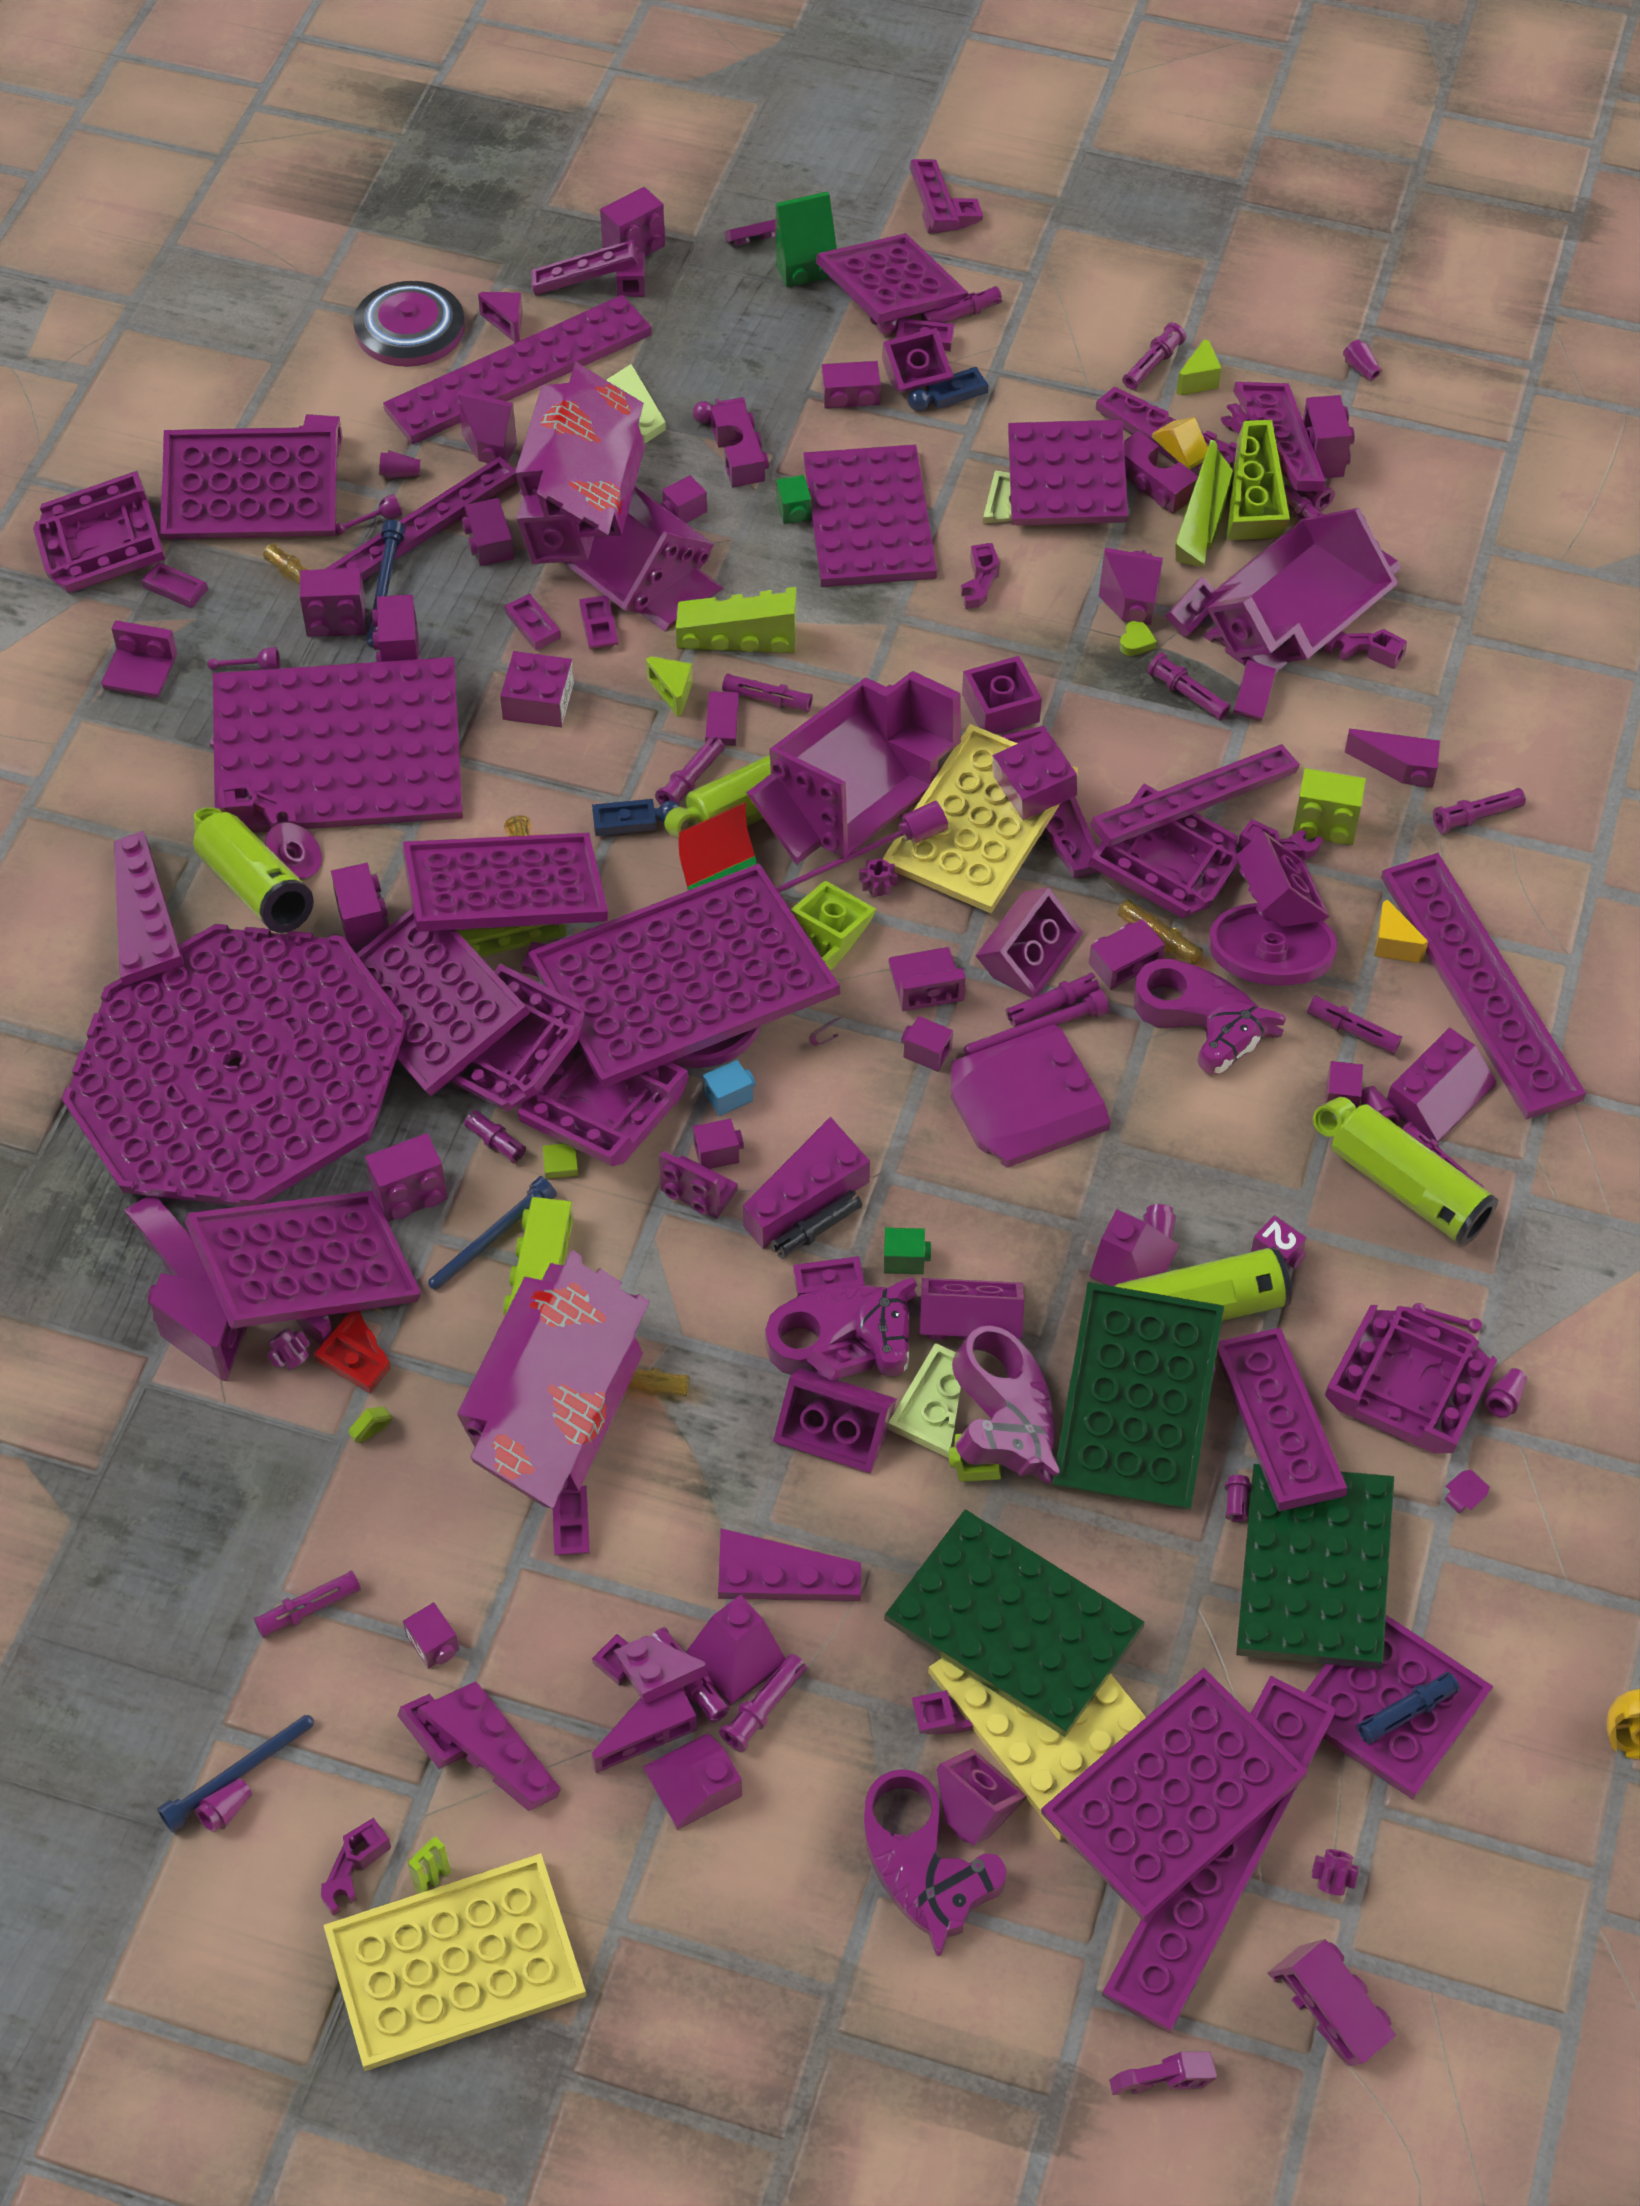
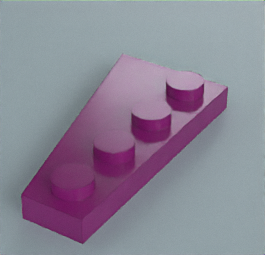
[415,1681,561,1811]

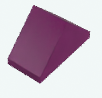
[478,291,523,343]

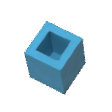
[703,1059,756,1116]

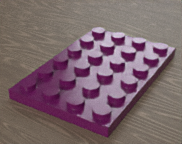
[160,427,338,539]
[803,444,937,587]
[402,833,608,932]
[356,908,530,1097]
[185,1191,421,1329]
[1041,1667,1308,1922]

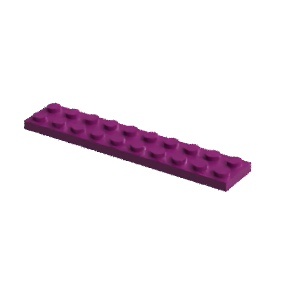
[383,295,652,444]
[1381,853,1586,1120]
[1102,1675,1337,2033]

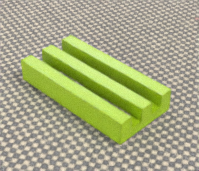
[408,1836,451,1893]

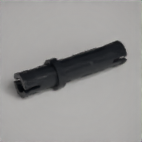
[771,1190,863,1259]

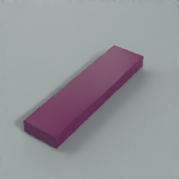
[909,159,960,230]
[531,239,638,296]

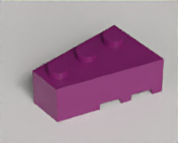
[1267,1939,1396,2066]

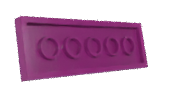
[1217,1327,1347,1511]

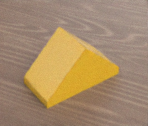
[1152,417,1208,469]
[1374,900,1428,963]

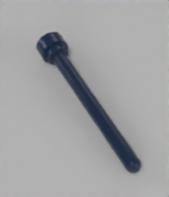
[366,520,406,647]
[428,1176,557,1290]
[157,1715,314,1833]

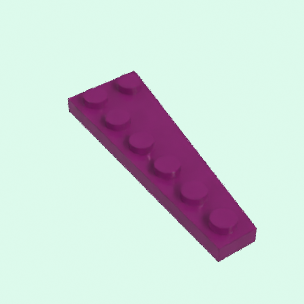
[1233,382,1326,492]
[1096,387,1237,491]
[1001,726,1099,878]
[114,831,184,986]

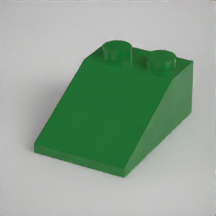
[776,191,837,288]

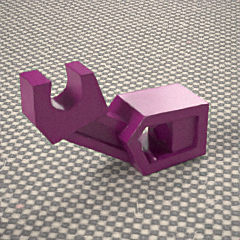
[960,543,1000,609]
[1325,629,1407,669]
[218,783,296,828]
[1237,819,1323,860]
[321,1817,391,1916]
[1109,2051,1217,2095]

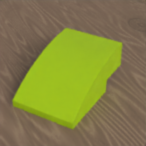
[790,880,876,971]

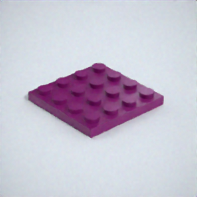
[816,233,968,323]
[1008,420,1128,525]
[1305,1615,1493,1800]

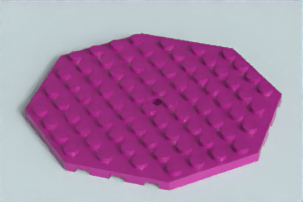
[61,924,407,1206]

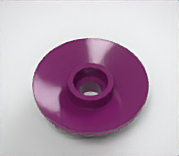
[265,823,322,880]

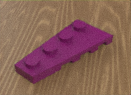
[718,1528,861,1601]

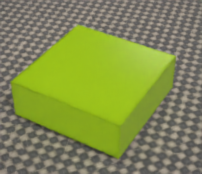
[542,1143,578,1179]

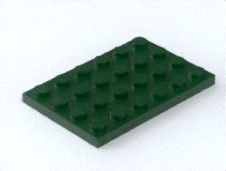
[1052,1282,1224,1511]
[1236,1464,1394,1669]
[884,1509,1145,1737]

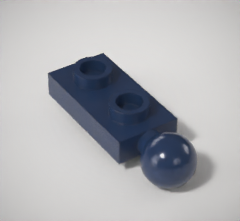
[908,367,988,411]
[592,799,681,836]

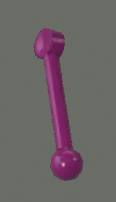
[1412,1303,1482,1333]

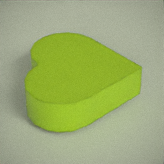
[1119,621,1157,656]
[348,1406,392,1443]

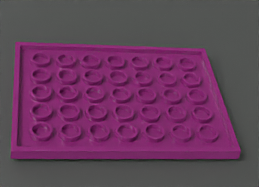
[212,657,463,833]
[528,864,841,1088]

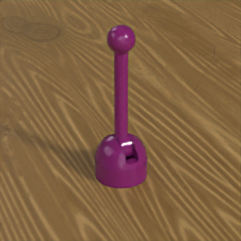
[336,494,403,534]
[207,647,280,670]

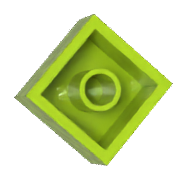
[1292,768,1366,845]

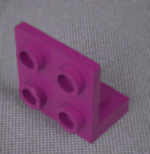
[101,620,178,698]
[888,947,966,1012]
[659,1151,738,1219]

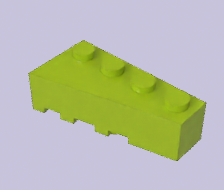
[1226,420,1290,540]
[676,587,797,653]

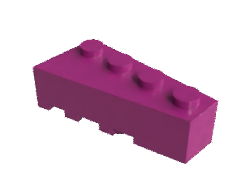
[743,1116,870,1249]

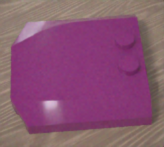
[33,471,166,593]
[1088,783,1238,919]
[450,964,585,1112]
[951,1024,1111,1168]
[518,1043,689,1167]
[1325,1305,1497,1454]

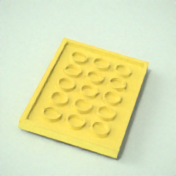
[883,724,1078,914]
[928,1658,1146,1841]
[323,1853,587,2071]

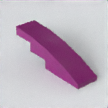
[124,1196,211,1283]

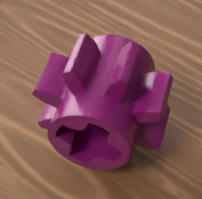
[859,858,898,897]
[266,1328,311,1370]
[1311,1849,1359,1895]

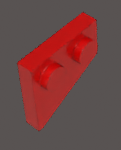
[314,1310,391,1393]

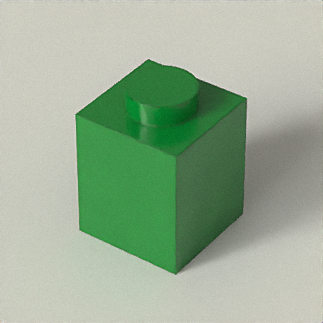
[776,475,811,524]
[884,1227,931,1274]

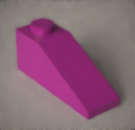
[1345,728,1440,788]
[591,1688,697,1773]

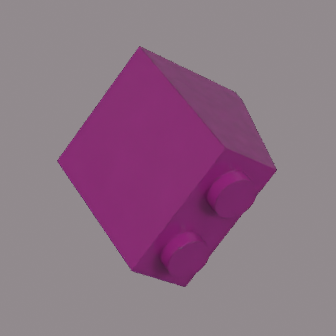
[148,1273,247,1381]

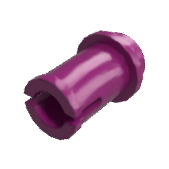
[1224,1475,1253,1522]

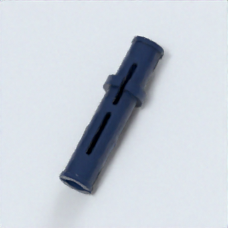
[1356,1671,1460,1745]

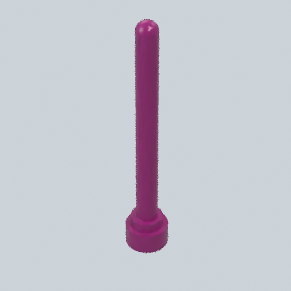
[963,989,1110,1056]

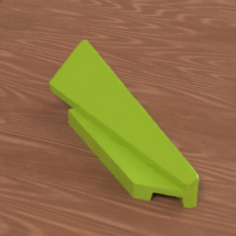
[1175,440,1233,567]

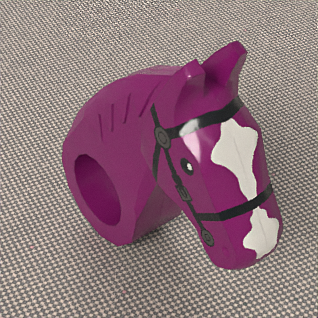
[1134,959,1286,1075]
[765,1278,918,1377]

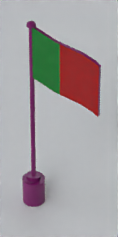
[678,801,949,893]

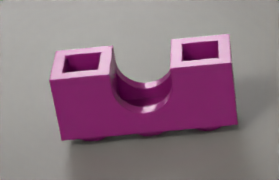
[711,401,769,488]
[1124,431,1198,514]

